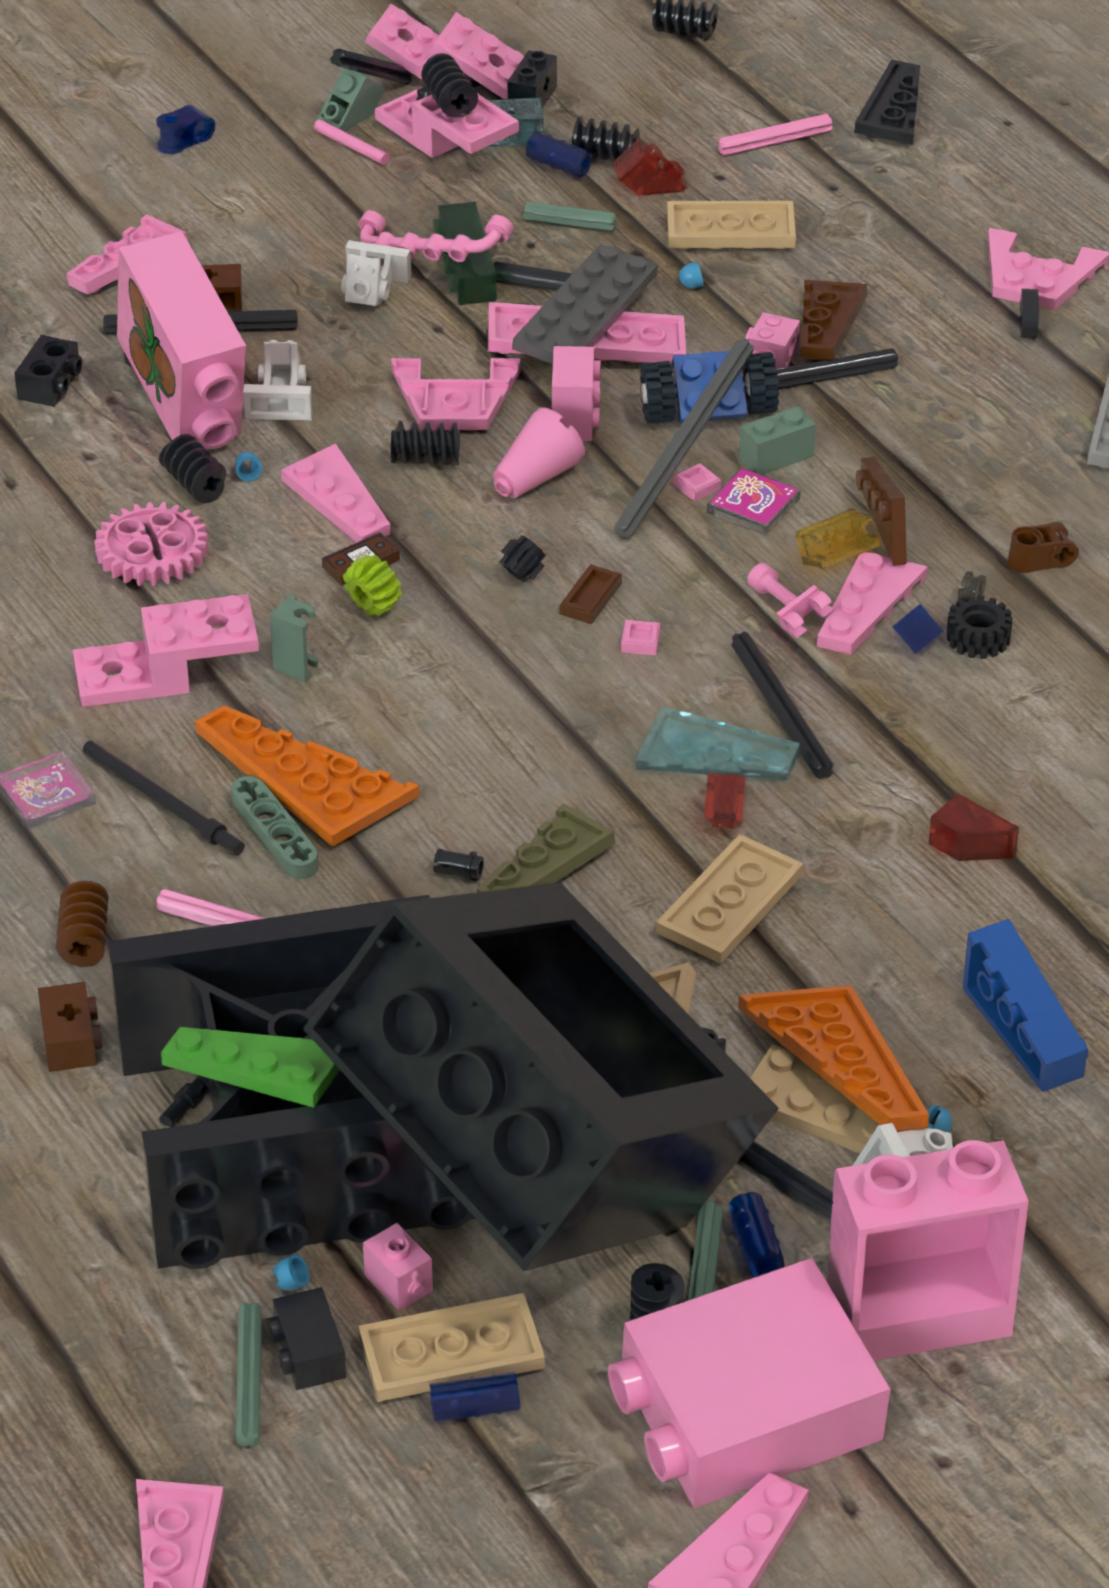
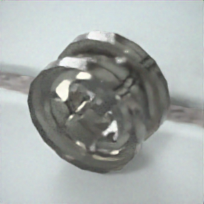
[958,571,986,602]

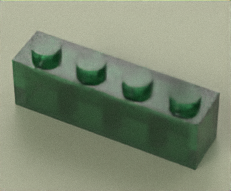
[433,202,497,305]

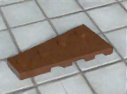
[801,280,868,361]
[856,457,907,566]

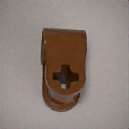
[1008,522,1079,573]

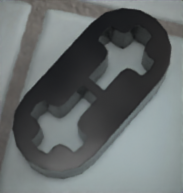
[1020,288,1039,337]

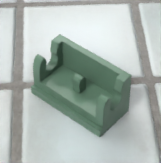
[270,594,318,683]

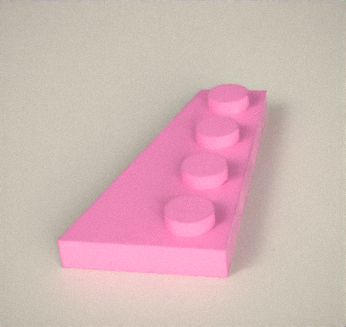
[66,214,187,294]
[281,443,390,543]
[817,551,928,655]
[648,1473,809,1588]
[136,1479,224,1588]

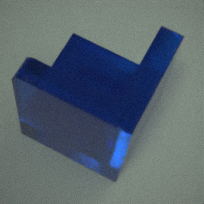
[893,602,944,654]

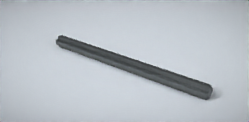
[614,339,754,539]

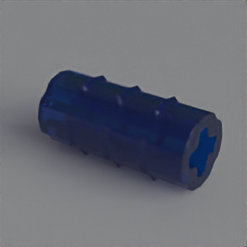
[526,131,592,178]
[728,1192,785,1277]
[429,1372,521,1422]

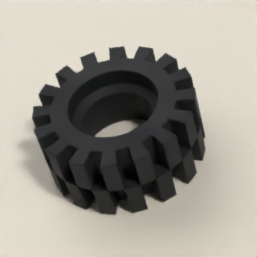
[946,595,1013,659]

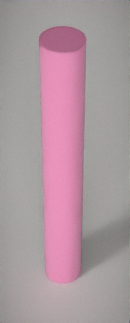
[314,119,389,165]

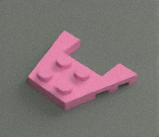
[988,228,1109,310]
[391,358,520,431]

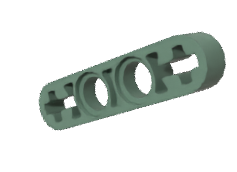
[231,776,319,879]

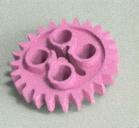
[94,502,209,586]

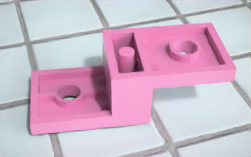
[364,4,524,101]
[375,87,519,158]
[73,594,259,707]

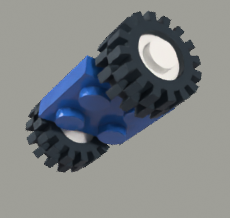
[640,351,779,424]

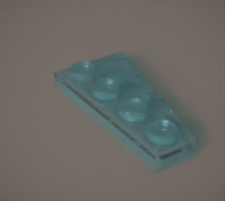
[635,706,800,780]

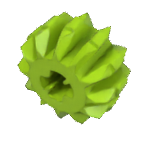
[343,554,403,616]

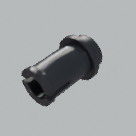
[433,848,484,881]

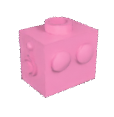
[746,312,800,369]
[363,1223,433,1311]

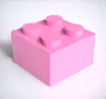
[552,346,601,441]

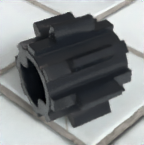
[499,535,546,582]

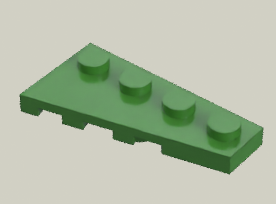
[161,1027,340,1108]

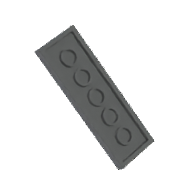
[512,244,658,364]

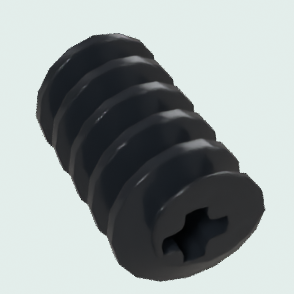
[652,0,718,40]
[421,53,478,118]
[572,116,640,164]
[390,420,460,466]
[158,434,226,503]
[630,1263,685,1320]

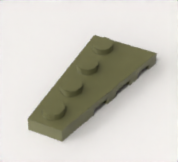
[477,803,616,892]

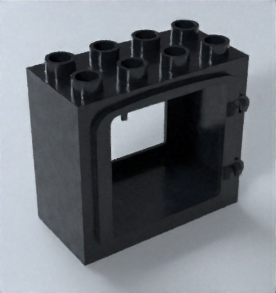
[303,882,779,1271]

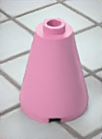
[493,408,585,498]

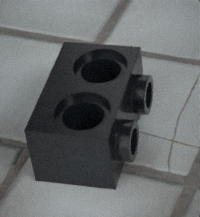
[14,335,83,407]

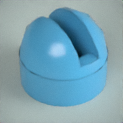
[679,261,704,289]
[234,451,263,481]
[926,1105,952,1133]
[273,1254,310,1291]

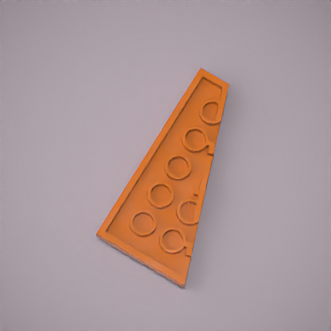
[195,705,420,847]
[738,985,929,1132]

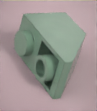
[316,68,385,131]

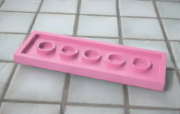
[488,302,686,365]

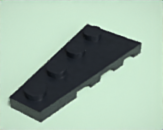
[854,60,920,145]

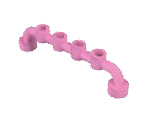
[358,210,514,262]

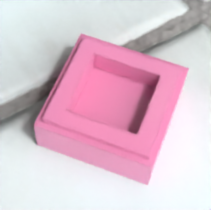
[673,463,721,502]
[621,620,661,656]

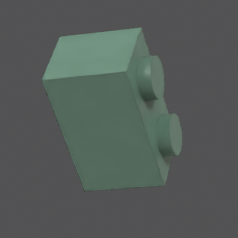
[739,406,816,475]

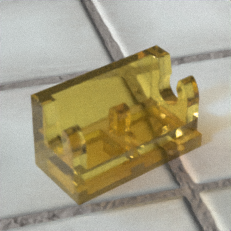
[795,508,880,569]

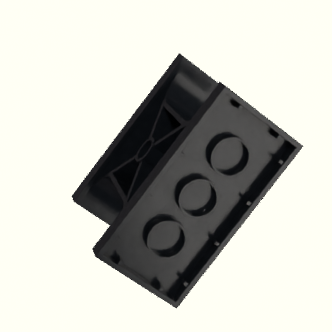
[108,895,476,1269]

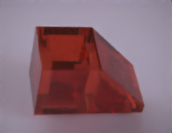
[613,138,687,196]

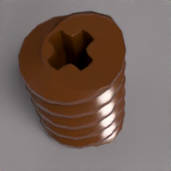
[56,881,109,967]

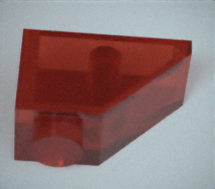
[704,773,748,829]
[928,793,1019,861]

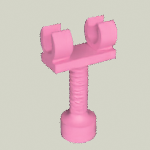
[748,563,835,639]

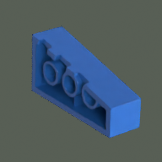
[963,919,1089,1092]

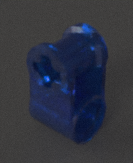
[156,105,216,154]

